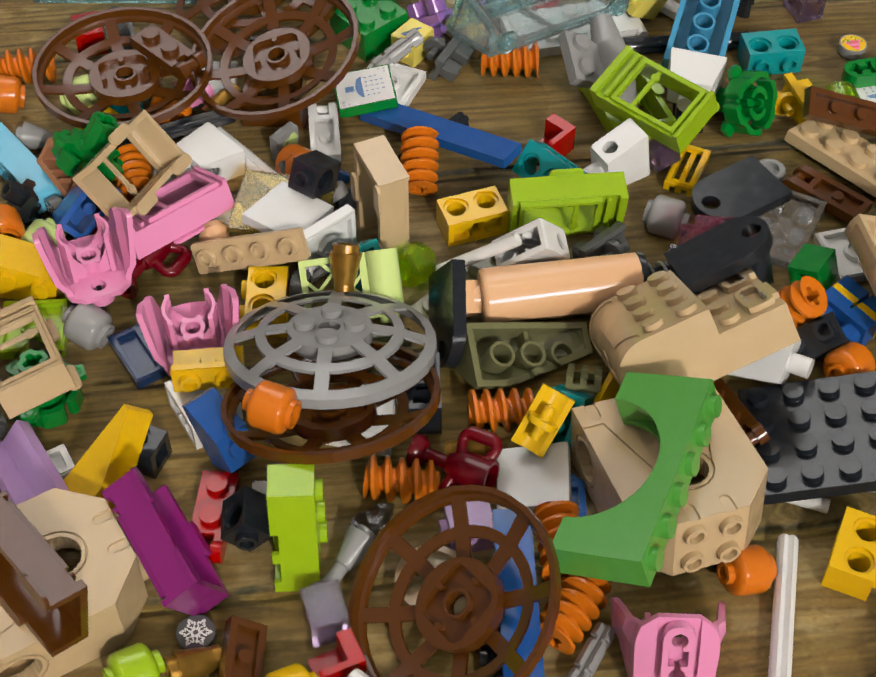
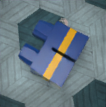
[808,275,876,346]

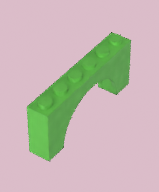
[553,372,722,587]

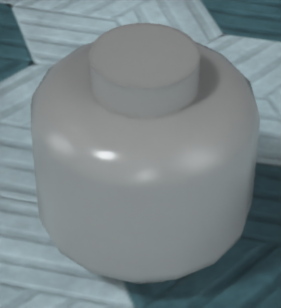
[642,195,691,240]
[62,303,115,351]

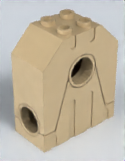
[571,388,768,576]
[0,488,149,677]

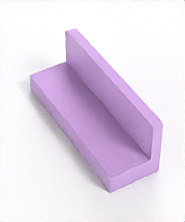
[0,420,70,505]

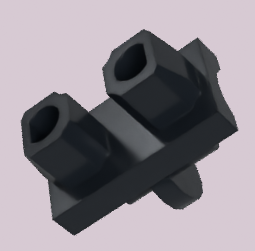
[1,178,42,227]
[797,311,849,360]

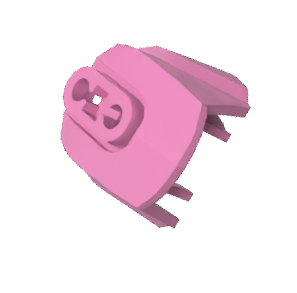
[32,206,136,307]
[136,284,239,377]
[611,597,726,677]

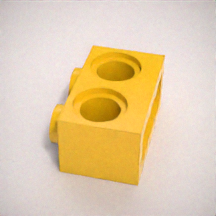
[436,186,509,247]
[239,266,290,338]
[821,506,876,601]

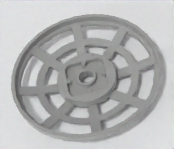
[223,290,437,410]

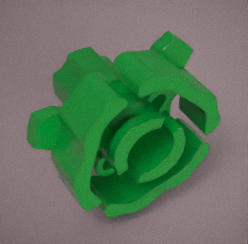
[715,65,778,137]
[51,111,124,183]
[5,349,87,429]

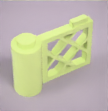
[298,248,405,324]

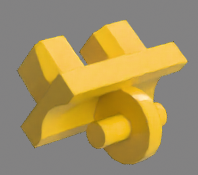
[775,73,813,125]
[511,383,575,458]

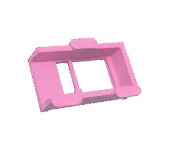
[103,166,236,260]

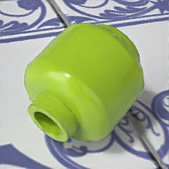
[102,642,166,677]

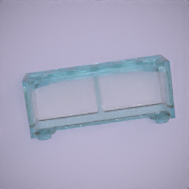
[446,0,630,57]

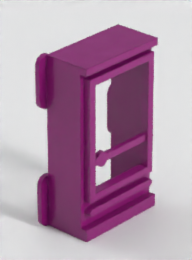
[102,467,229,616]

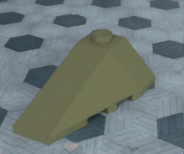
[455,322,593,389]

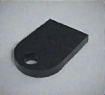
[690,155,792,227]
[663,216,773,295]
[428,259,467,369]

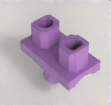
[406,0,458,38]

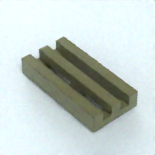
[565,363,603,393]

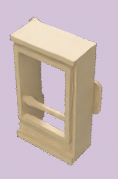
[72,109,192,218]
[350,135,411,263]
[0,295,82,419]

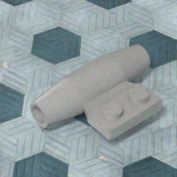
[558,14,638,122]

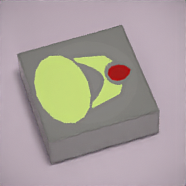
[269,122,299,161]

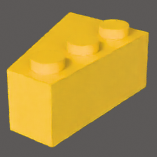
[0,234,59,300]

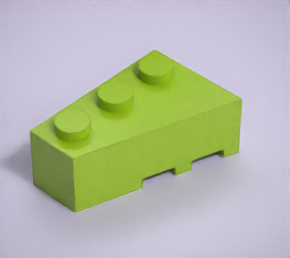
[266,464,328,592]

